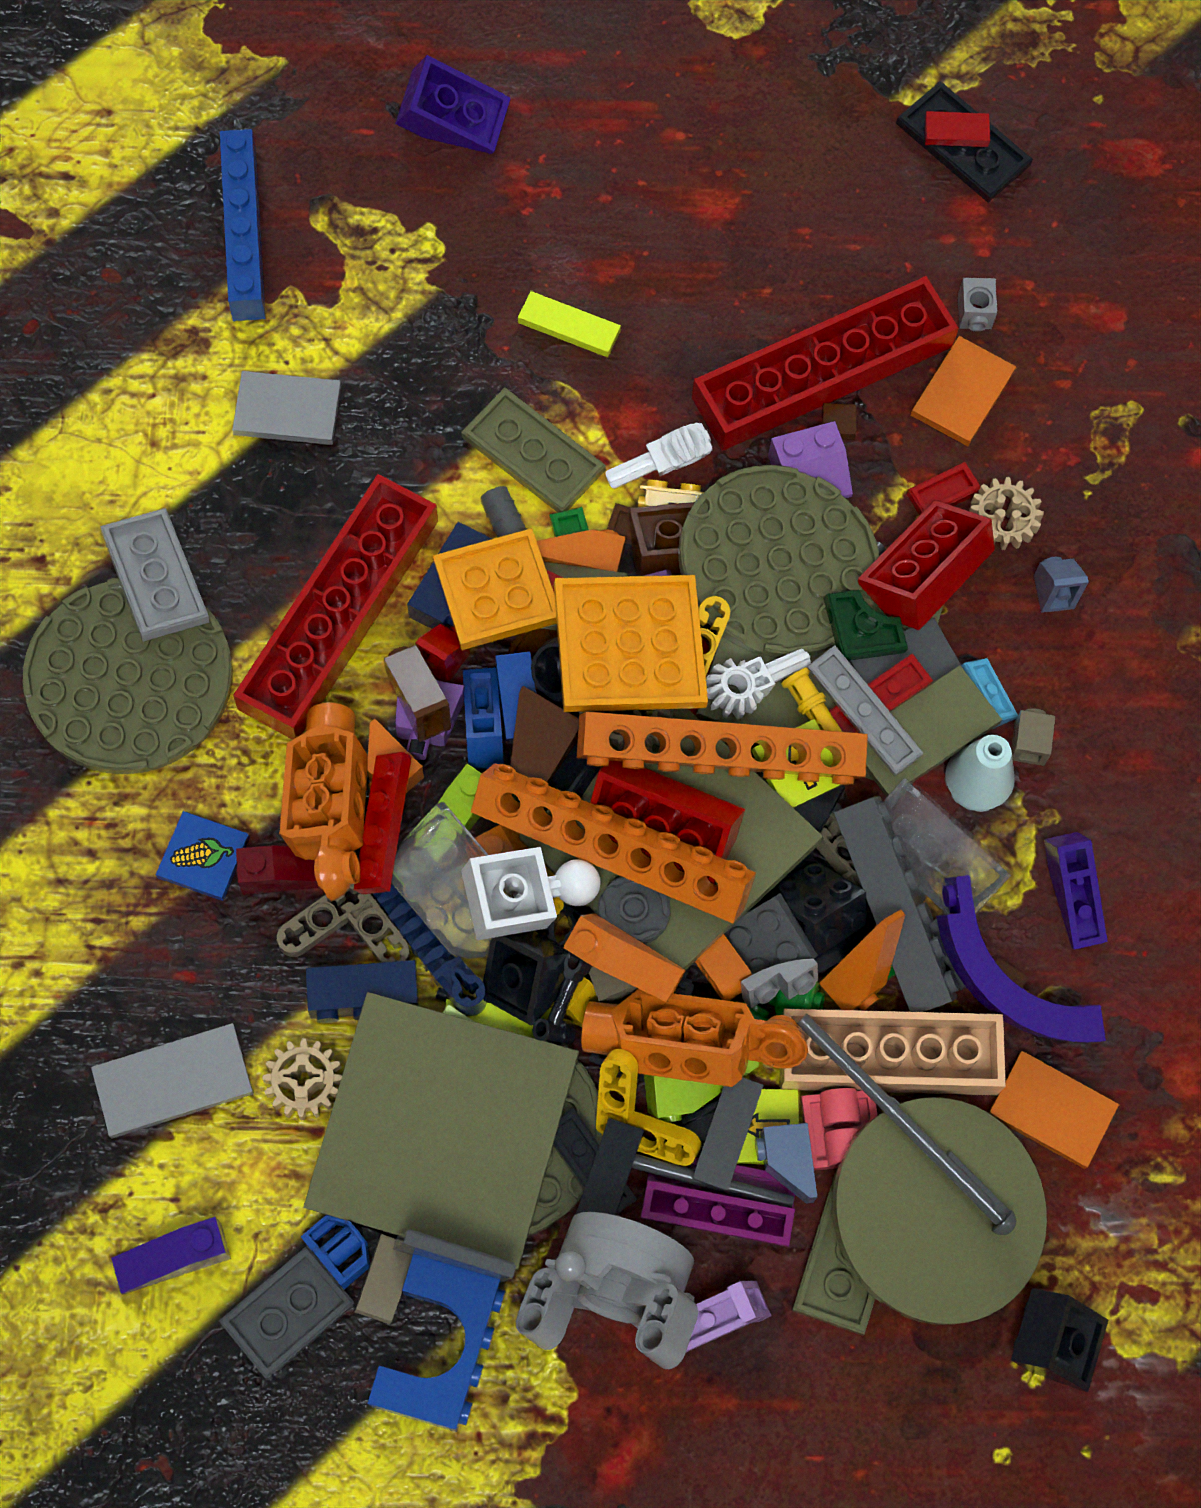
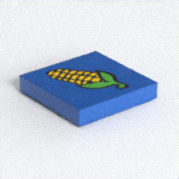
[156,811,250,901]

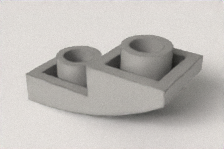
[741,959,818,1009]

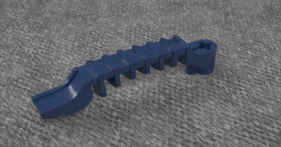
[354,847,487,1016]

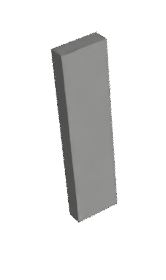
[807,645,923,777]

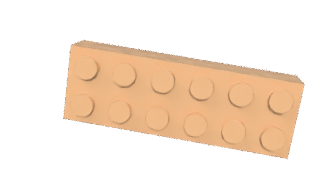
[780,1009,1006,1095]

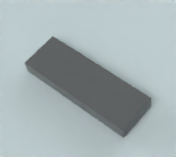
[692,1077,763,1192]

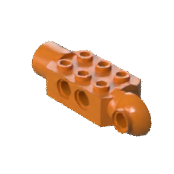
[279,703,368,901]
[581,989,808,1087]

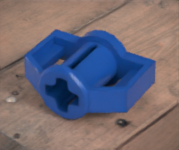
[301,1215,370,1289]

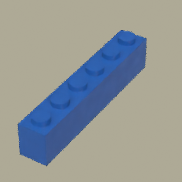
[220,129,266,321]

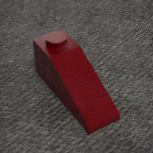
[236,845,320,895]

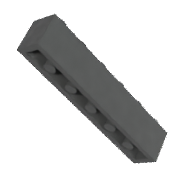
[834,796,959,1012]

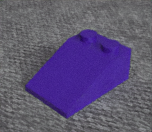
[395,55,511,154]

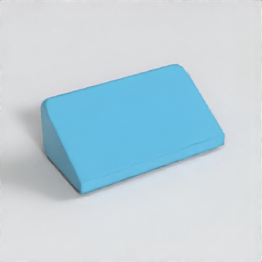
[961,658,1018,729]

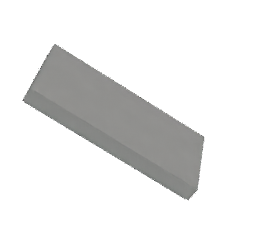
[100,508,209,642]
[91,1023,254,1139]

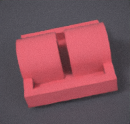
[800,1088,877,1171]

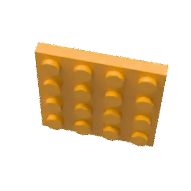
[554,575,708,712]

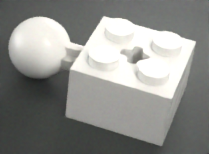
[461,847,601,940]

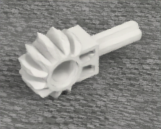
[605,423,713,489]
[706,649,811,720]

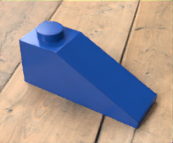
[463,668,504,769]

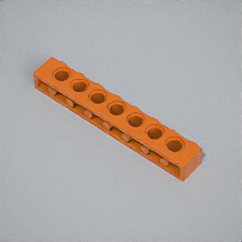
[577,712,868,785]
[471,763,756,924]

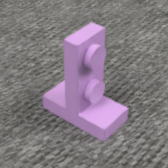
[686,1281,771,1352]

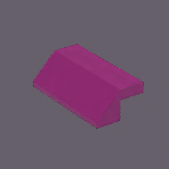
[641,1156,795,1247]

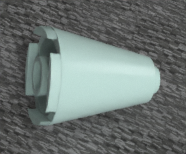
[945,735,1015,812]

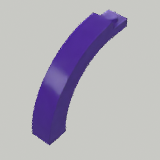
[936,875,1106,1042]

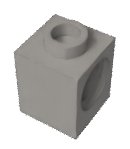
[958,278,997,331]

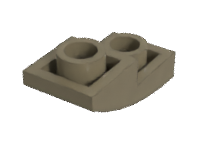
[354,1234,412,1324]

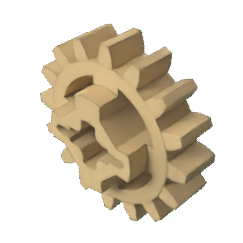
[262,1038,342,1120]

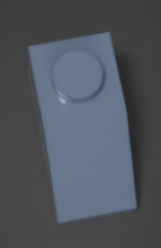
[1034,557,1089,613]
[755,1123,817,1204]

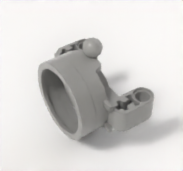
[516,1212,698,1369]

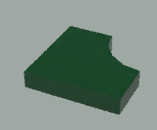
[824,590,908,661]

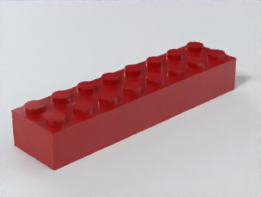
[692,276,959,451]
[233,474,438,740]

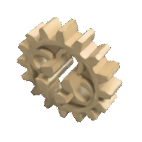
[969,477,1044,550]

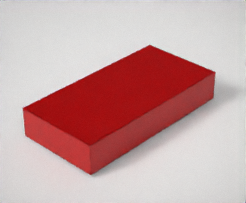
[924,111,990,147]
[906,462,981,515]

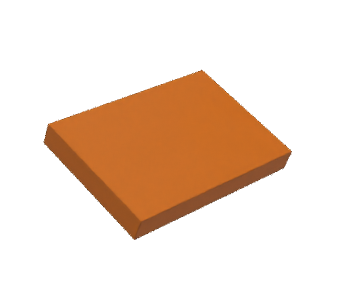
[911,336,1016,447]
[989,1051,1119,1169]

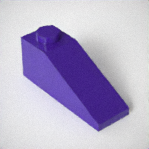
[1044,832,1108,949]
[111,1217,231,1295]

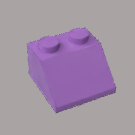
[768,421,853,498]

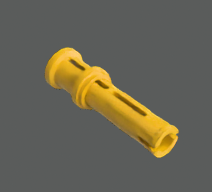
[781,667,842,732]

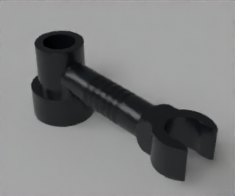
[532,952,591,1048]

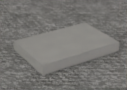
[232,371,341,445]

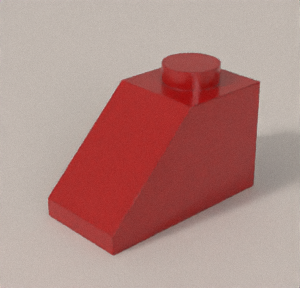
[415,624,470,683]

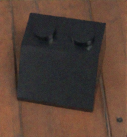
[483,931,569,1026]
[1011,1288,1109,1392]

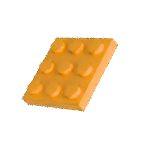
[433,528,557,650]

